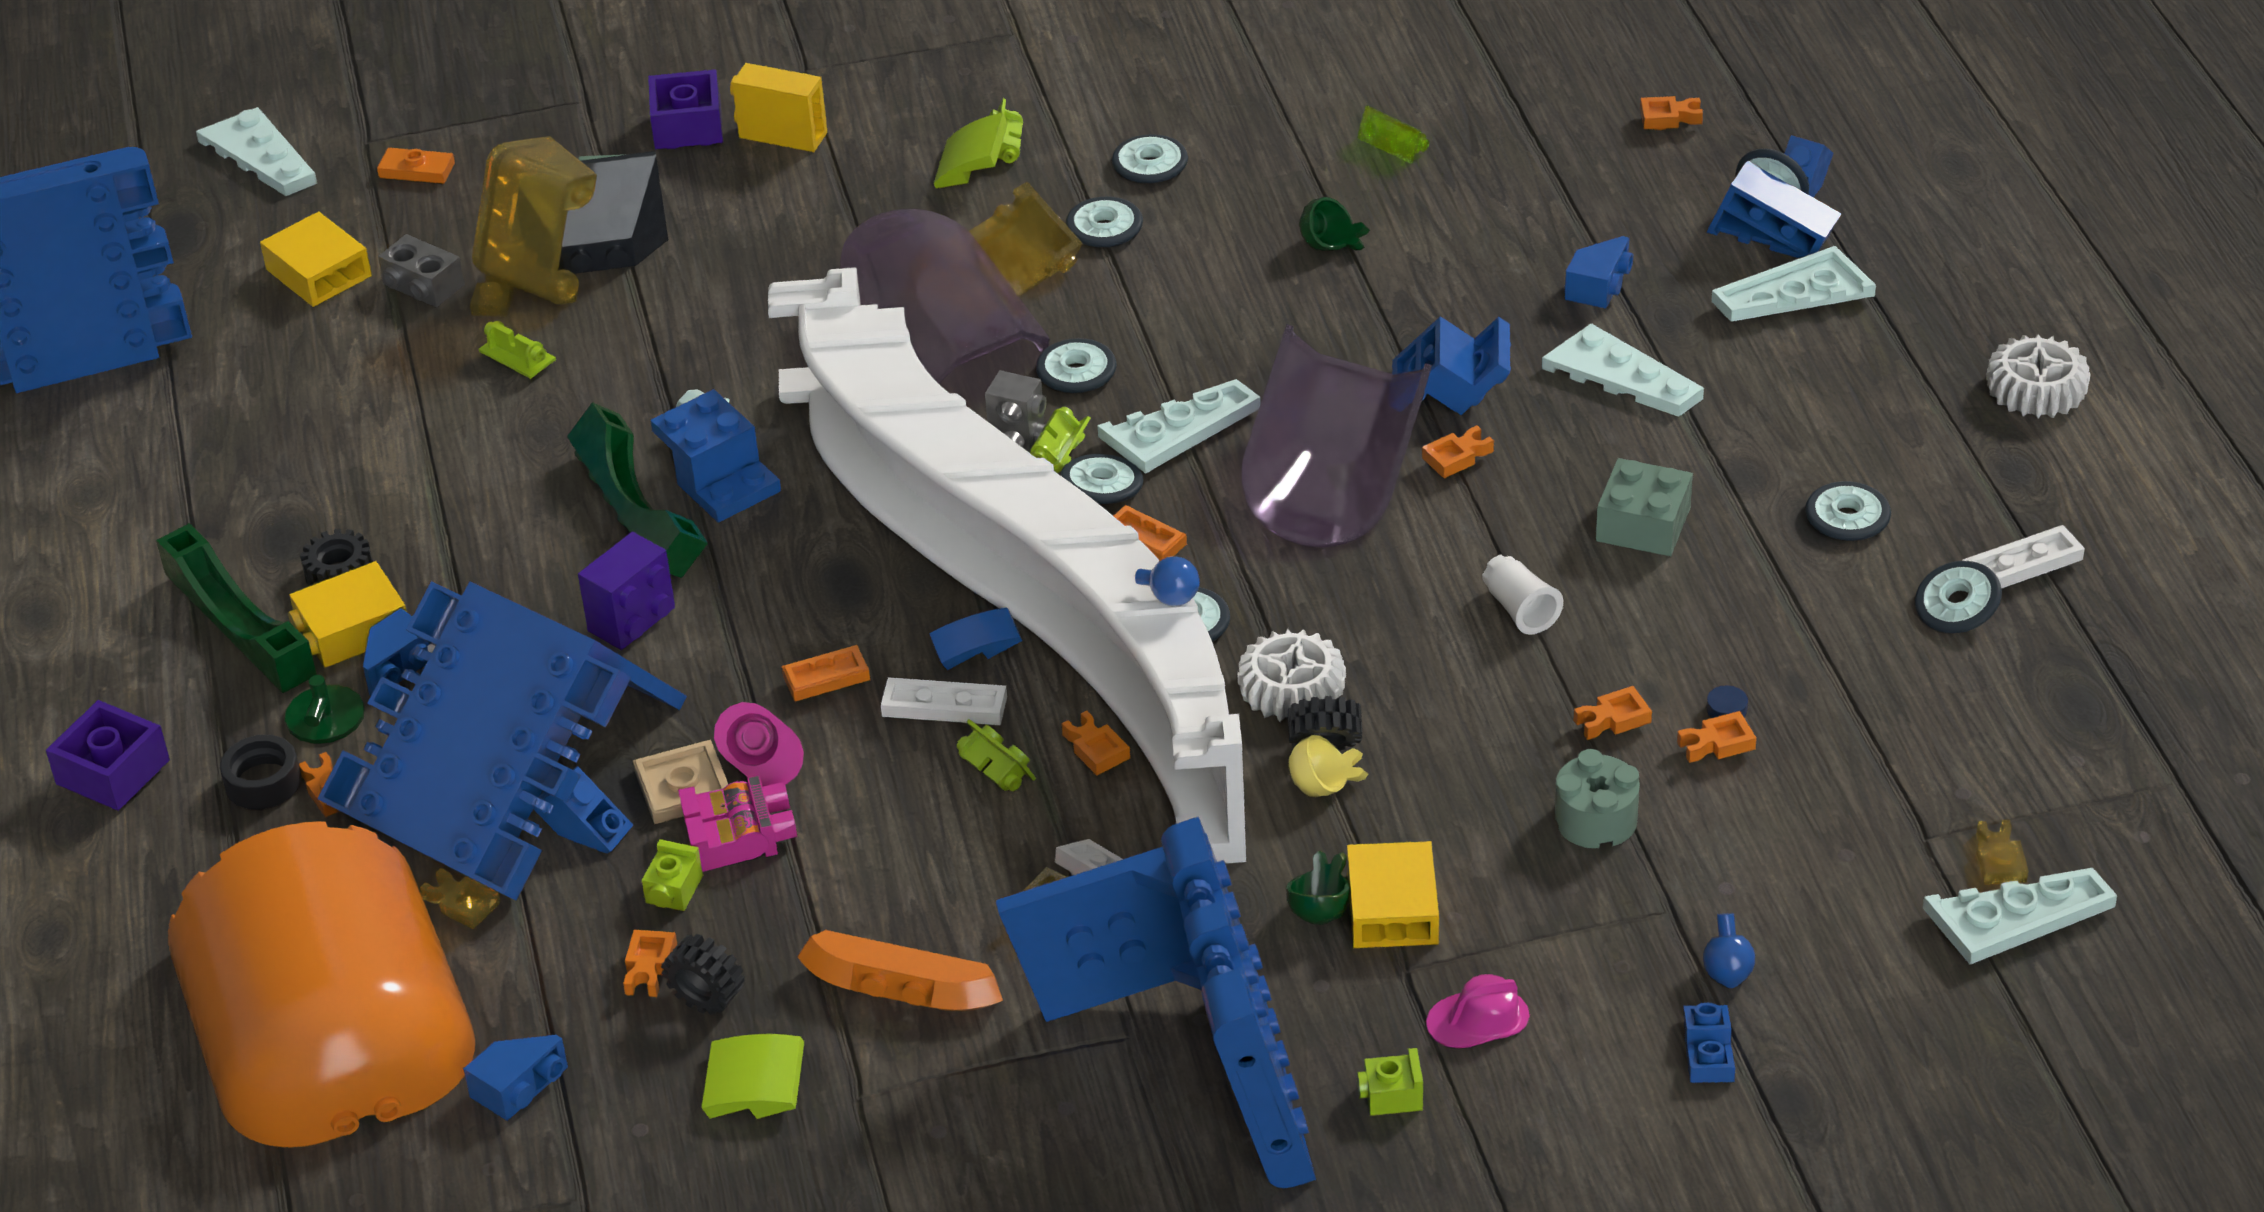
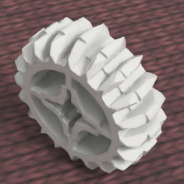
[1986,334,2090,419]
[1237,628,1346,722]

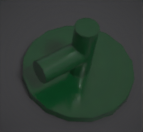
[285,675,365,744]

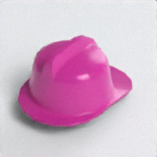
[714,702,804,787]
[1426,974,1530,1048]

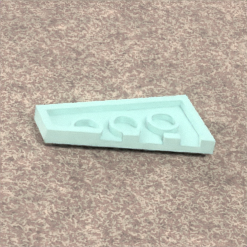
[196,107,317,196]
[1711,246,1876,322]
[1542,323,1704,417]
[1097,379,1261,473]
[1923,868,2117,964]

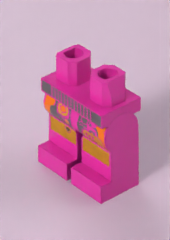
[678,775,798,872]

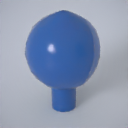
[1135,556,1200,606]
[1703,913,1755,988]

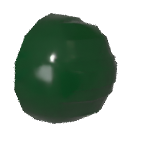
[1299,197,1370,251]
[1286,850,1350,925]

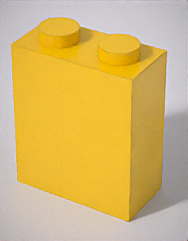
[730,63,828,152]
[260,211,372,307]
[288,561,407,668]
[1347,841,1439,948]

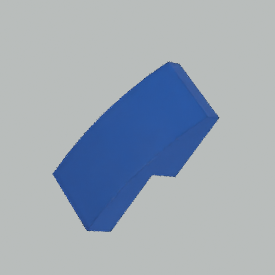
[929,608,1022,670]
[1683,1003,1735,1083]

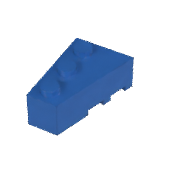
[1706,161,1841,258]

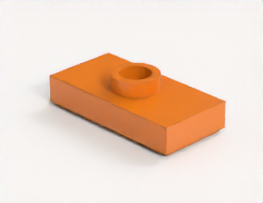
[377,148,455,184]
[1113,505,1187,561]
[782,645,870,701]

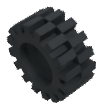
[300,529,373,587]
[1288,696,1363,751]
[661,934,745,1015]

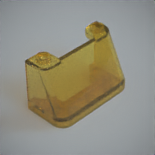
[472,136,597,304]
[909,182,1082,323]

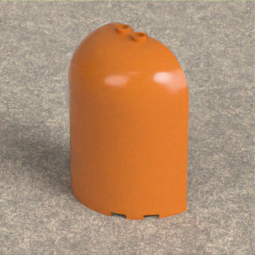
[168,822,475,1147]

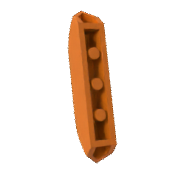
[798,930,1003,1011]

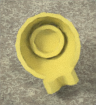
[1289,735,1369,797]

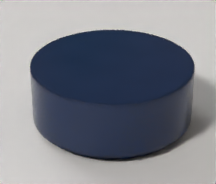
[1706,685,1748,718]

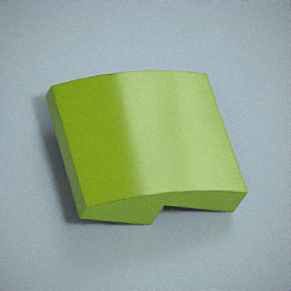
[934,113,1008,189]
[702,1034,804,1119]

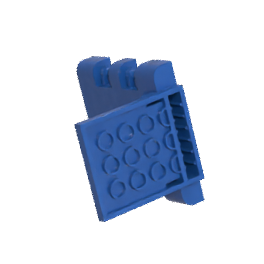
[0,147,192,393]
[317,581,687,901]
[996,816,1316,1188]

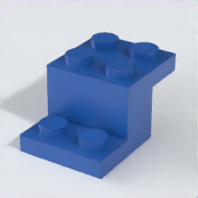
[1391,316,1511,415]
[650,389,781,523]

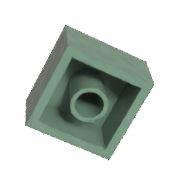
[1596,458,1693,557]

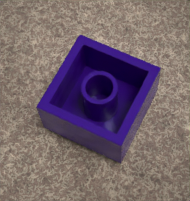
[648,69,723,149]
[578,531,675,650]
[45,700,170,811]

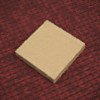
[633,740,728,824]

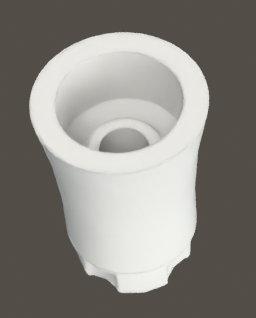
[1482,555,1563,635]

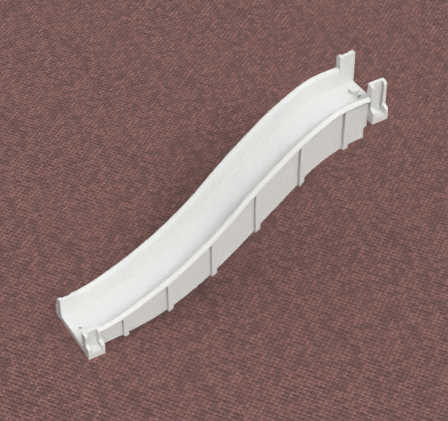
[768,268,1246,863]

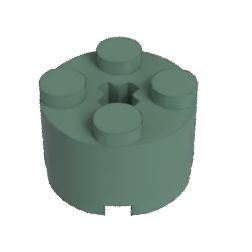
[1555,749,1640,848]

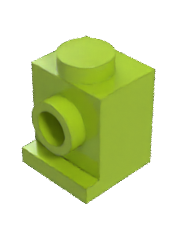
[642,839,703,911]
[1357,1048,1423,1116]

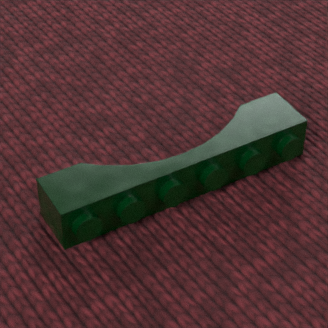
[567,402,708,578]
[156,523,317,693]

